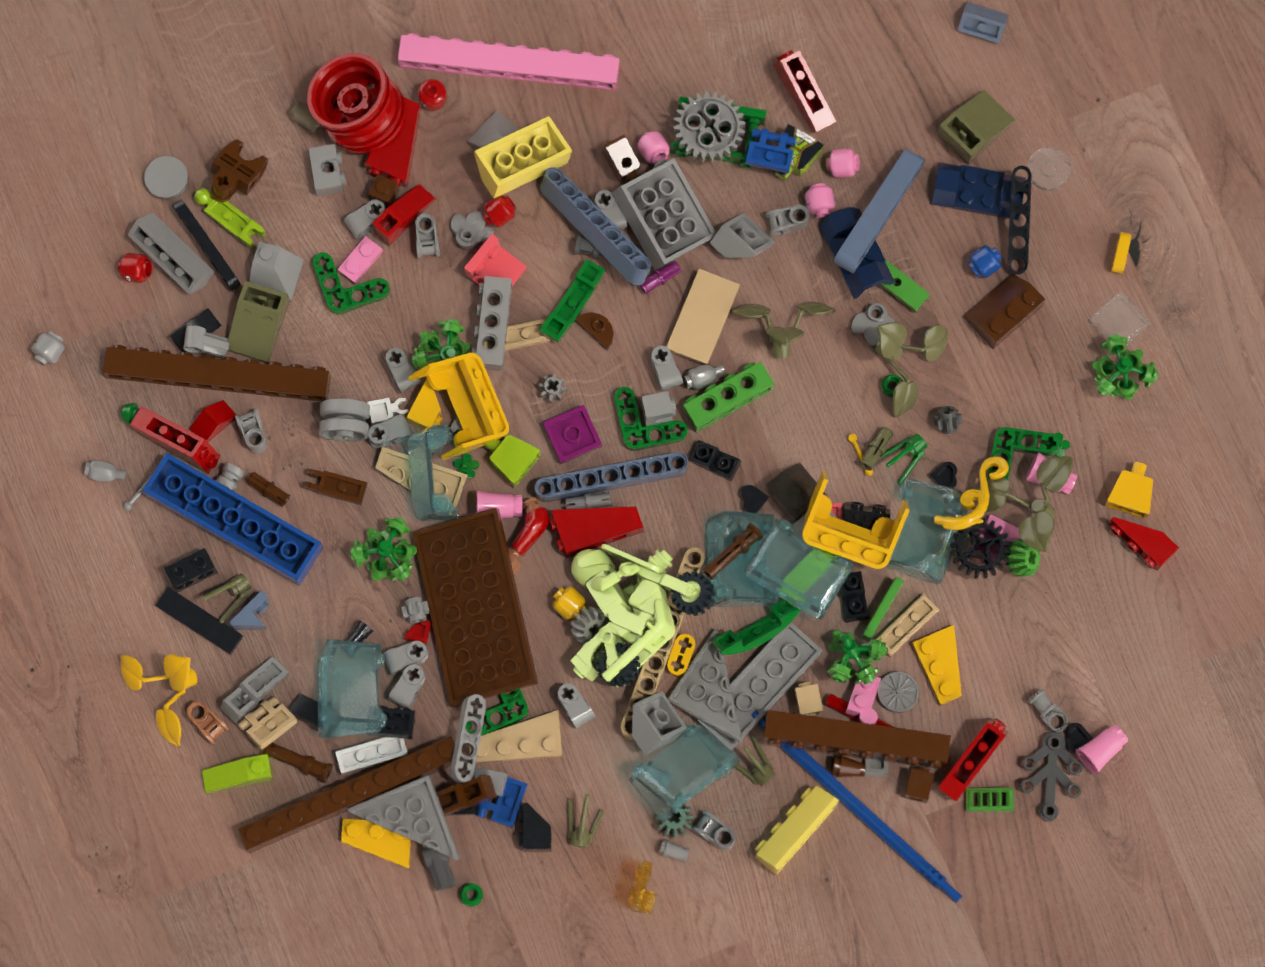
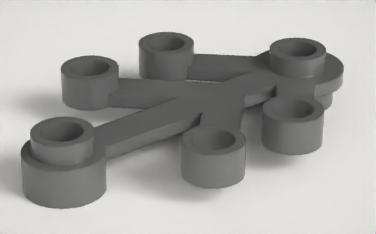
[1021,732,1083,822]

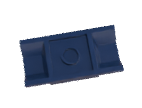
[931,162,1026,220]
[819,207,895,299]

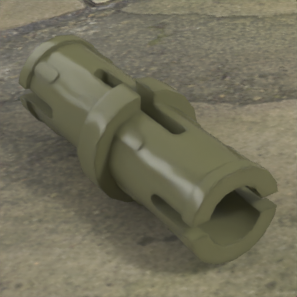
[859,426,894,471]

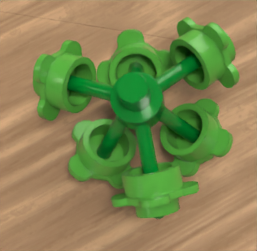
[412,319,471,369]
[1092,334,1158,400]
[350,517,417,581]
[827,630,888,684]

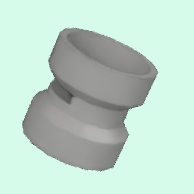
[215,462,245,492]

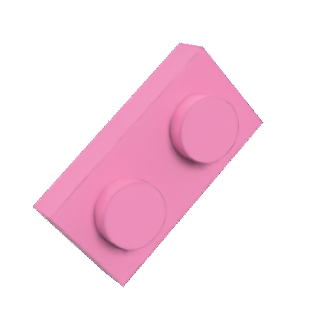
[337,236,383,285]

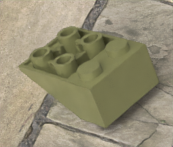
[938,90,1015,164]
[228,281,290,363]

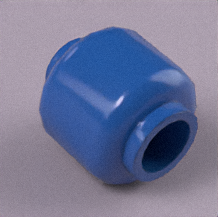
[968,245,1002,278]

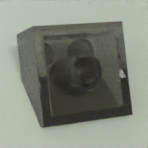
[765,463,827,524]

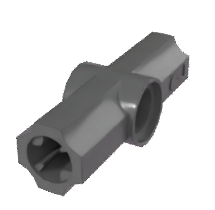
[421,845,456,892]

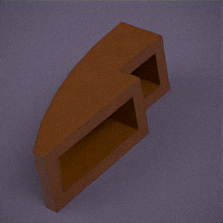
[436,775,497,816]

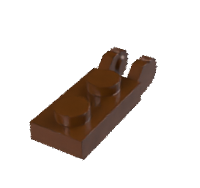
[301,468,368,505]

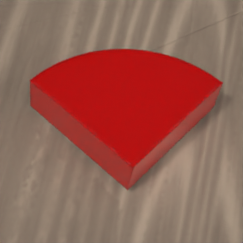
[404,621,432,645]

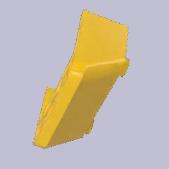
[408,353,509,460]
[802,470,910,569]

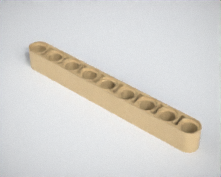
[621,548,705,740]

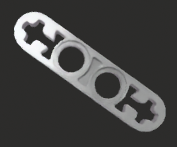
[450,694,486,783]

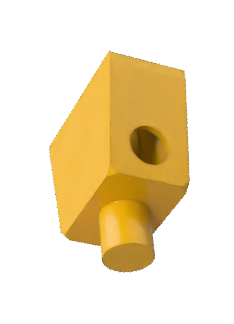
[1105,462,1153,519]

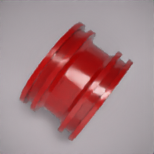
[307,53,406,154]

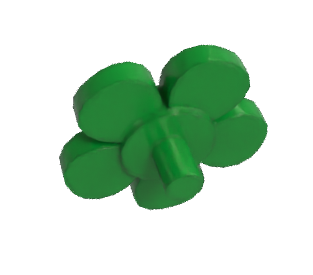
[1045,433,1070,457]
[454,453,480,479]

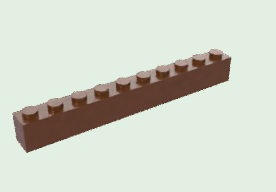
[103,345,331,402]
[238,736,462,853]

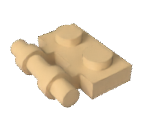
[238,696,298,750]

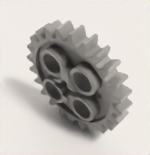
[673,91,745,163]

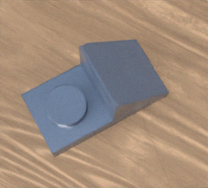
[229,590,270,630]

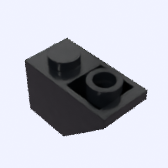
[519,803,551,852]

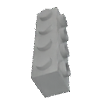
[128,213,214,295]

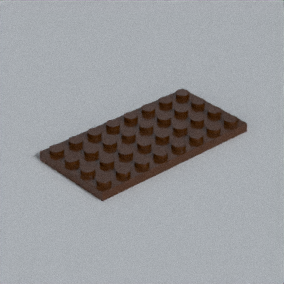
[412,508,538,708]

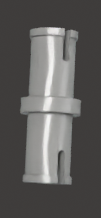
[565,492,612,509]

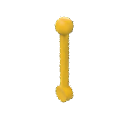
[848,433,873,476]

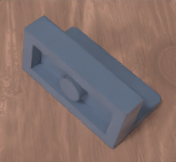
[958,2,1009,44]

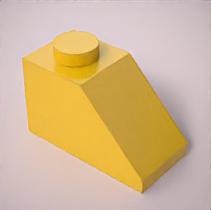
[406,379,443,434]

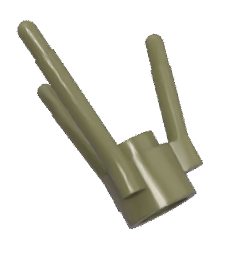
[203,573,251,624]
[720,734,776,786]
[567,793,604,848]

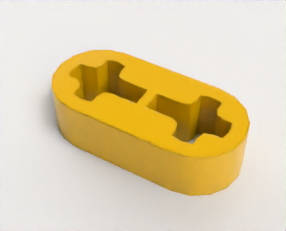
[1111,232,1132,274]
[667,634,695,677]

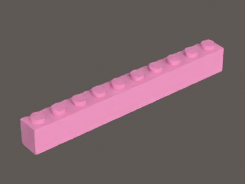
[398,34,619,90]

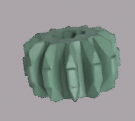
[655,799,694,839]

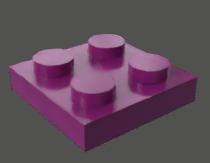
[543,405,602,464]

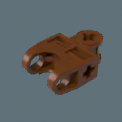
[211,139,269,202]

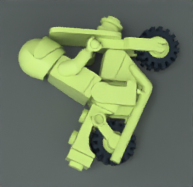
[570,544,716,688]

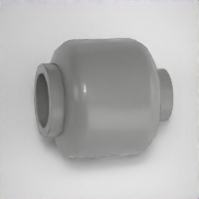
[31,331,65,366]

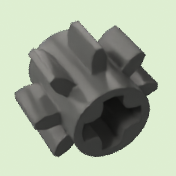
[934,406,963,434]

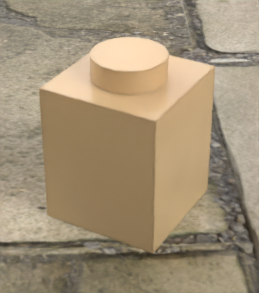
[794,682,823,716]

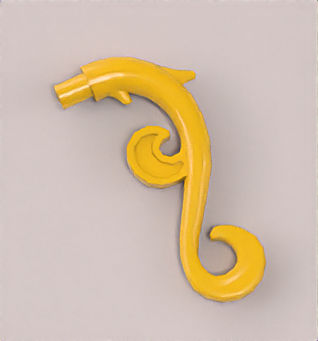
[934,457,1009,530]

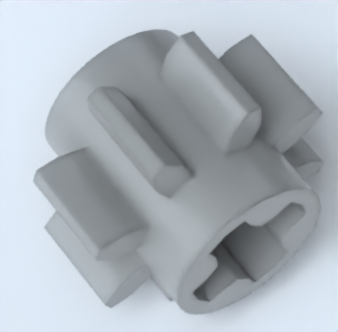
[539,373,567,403]
[401,597,430,624]

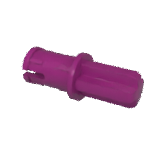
[639,261,682,294]

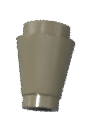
[289,101,320,132]

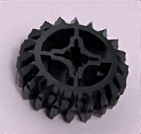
[949,518,1011,579]

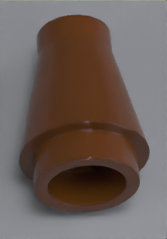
[830,755,866,777]

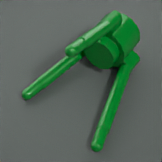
[880,434,928,485]

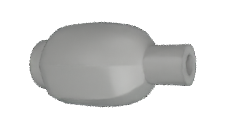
[684,365,725,390]
[84,460,126,482]

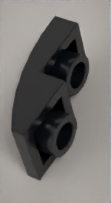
[170,308,222,352]
[689,440,741,481]
[839,571,869,623]
[289,694,343,736]

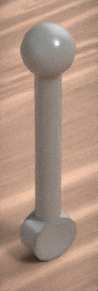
[123,473,153,511]

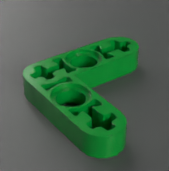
[313,252,390,315]
[615,387,688,451]
[987,427,1061,481]
[465,689,528,736]

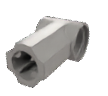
[183,326,229,358]

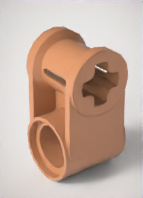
[187,702,229,745]

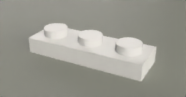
[335,737,408,775]

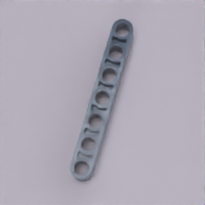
[833,149,926,273]
[540,167,651,285]
[535,452,688,502]

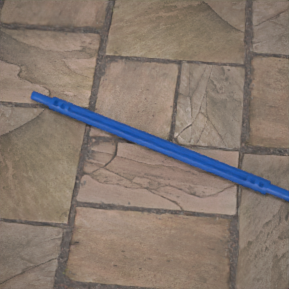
[751,711,962,903]

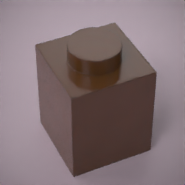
[368,174,399,209]
[904,766,934,803]

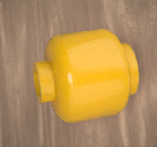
[552,586,586,620]

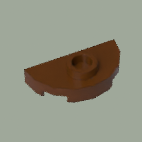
[575,312,614,350]

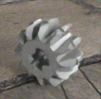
[570,606,609,644]

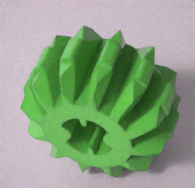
[1005,538,1042,577]

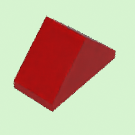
[189,400,237,442]

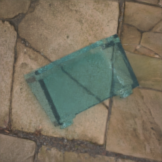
[408,424,460,522]
[886,478,967,584]
[705,510,779,607]
[744,518,855,619]
[317,639,386,738]
[629,724,741,823]

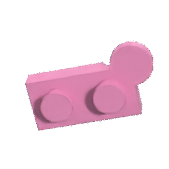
[846,677,881,724]

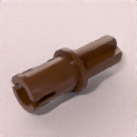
[247,472,291,507]

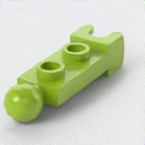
[194,188,265,249]

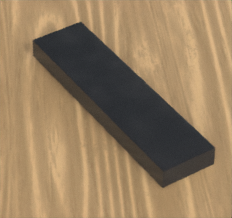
[155,587,244,655]

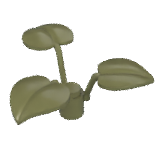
[730,302,836,358]
[875,322,948,417]
[977,456,1073,552]

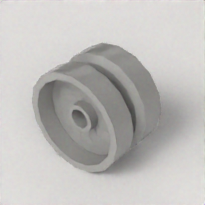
[319,399,370,442]

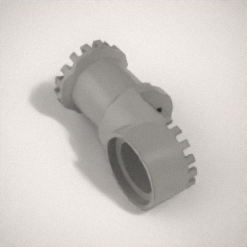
[1027,689,1068,733]

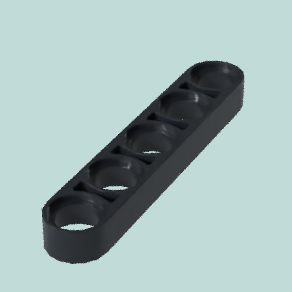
[1007,166,1032,275]
[172,199,241,291]

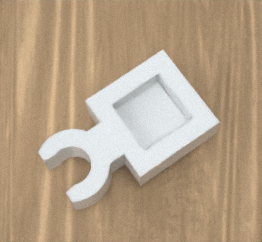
[367,398,408,425]

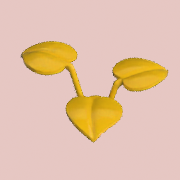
[120,654,198,746]

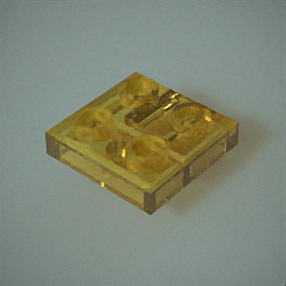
[627,861,658,914]

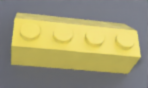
[474,116,572,198]
[755,785,839,875]

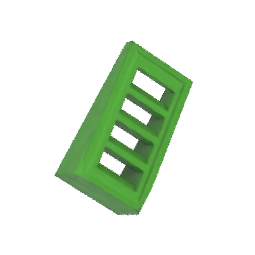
[966,788,1014,812]

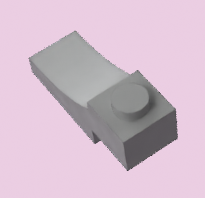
[220,656,288,724]

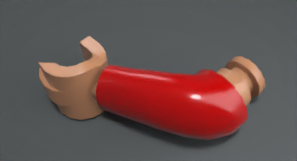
[508,497,549,575]

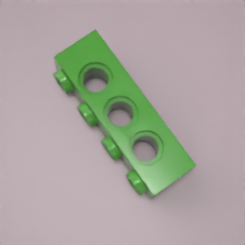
[683,362,775,433]

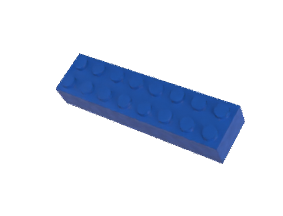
[143,453,323,586]

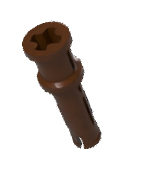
[702,523,763,580]
[263,743,333,783]

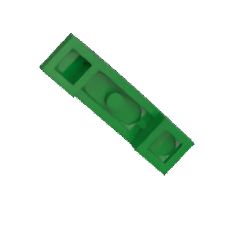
[539,259,606,343]
[711,597,800,655]

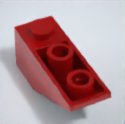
[372,184,436,245]
[1108,517,1179,571]

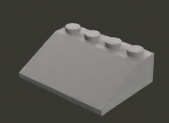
[612,158,716,270]

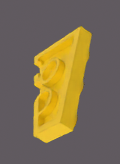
[912,625,962,706]
[341,819,411,869]

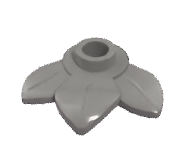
[451,211,494,249]
[851,303,895,347]

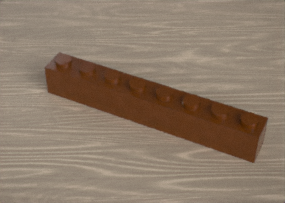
[763,710,951,769]

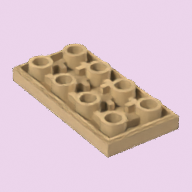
[667,269,740,365]

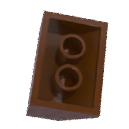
[964,274,1045,349]

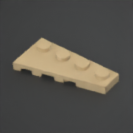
[375,447,468,518]
[469,710,562,764]

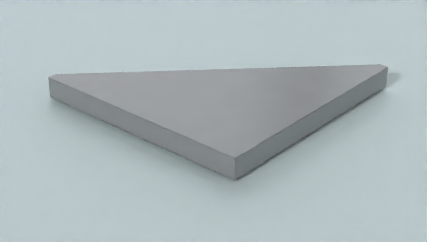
[668,628,743,744]
[347,775,461,860]

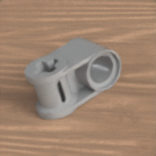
[595,190,628,230]
[344,200,386,239]
[765,205,809,237]
[415,213,440,258]
[651,346,683,391]
[386,348,421,393]
[235,408,268,454]
[368,415,413,449]
[383,641,429,675]
[388,664,426,709]
[557,684,595,729]
[691,810,735,851]

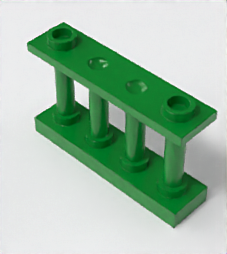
[671,96,767,168]

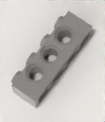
[472,276,512,370]

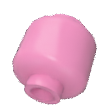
[637,131,670,164]
[826,148,860,178]
[805,183,836,218]

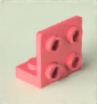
[464,234,527,301]

